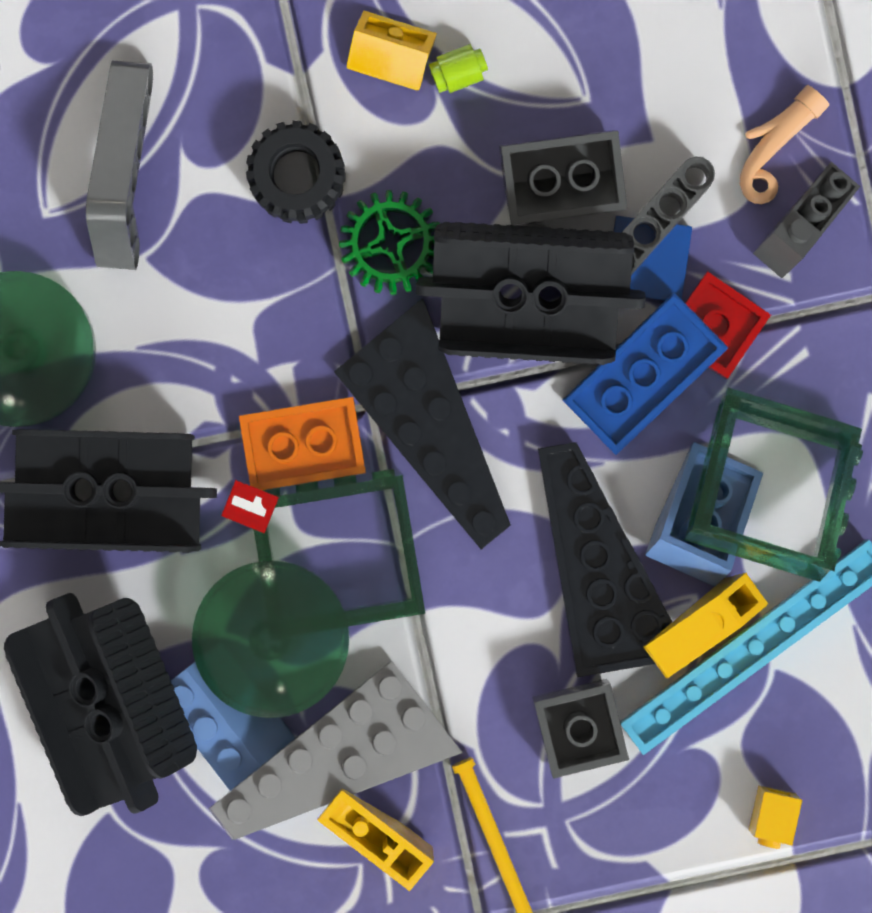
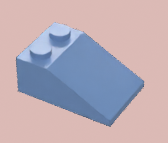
[645,442,763,587]

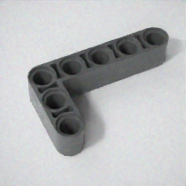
[86,60,153,270]
[525,156,715,276]

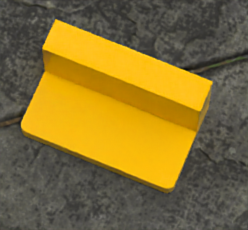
[347,10,437,90]

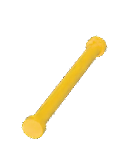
[451,757,533,913]

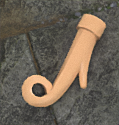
[740,85,829,205]

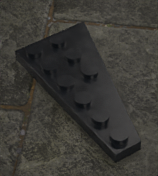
[334,298,511,550]
[538,442,673,677]

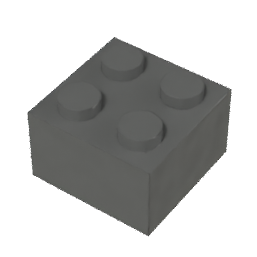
[532,679,629,779]

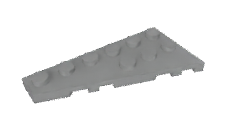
[208,661,463,840]

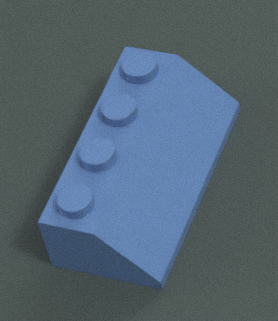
[171,641,296,790]

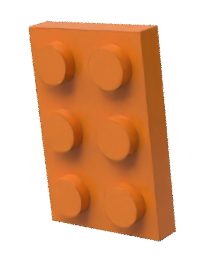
[239,397,366,490]

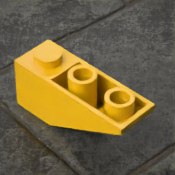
[643,573,768,678]

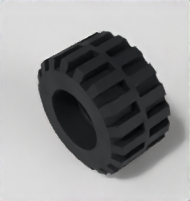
[246,120,346,224]

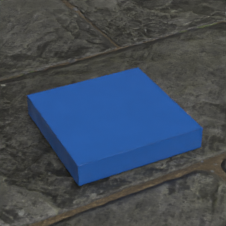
[613,215,692,301]

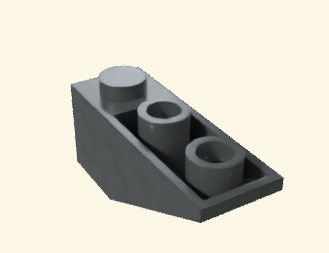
[753,162,860,278]

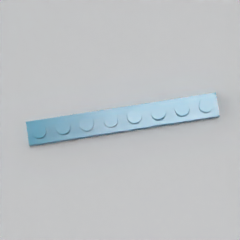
[620,539,872,755]

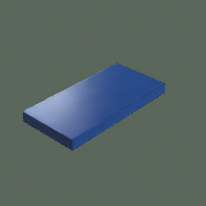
[562,292,729,455]

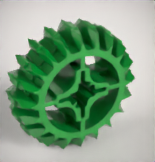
[339,190,440,295]

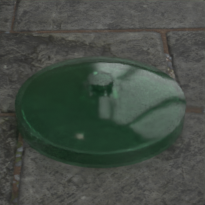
[0,271,96,427]
[192,560,350,718]

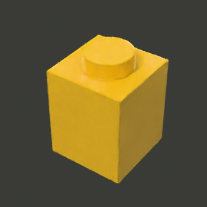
[749,785,802,849]

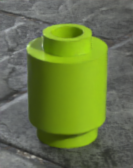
[428,44,488,93]

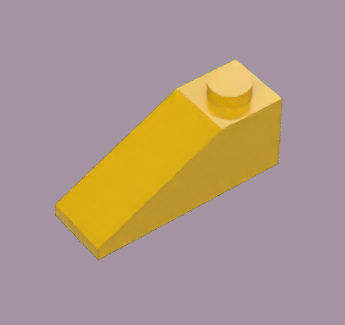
[317,788,434,891]

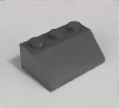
[499,130,627,225]

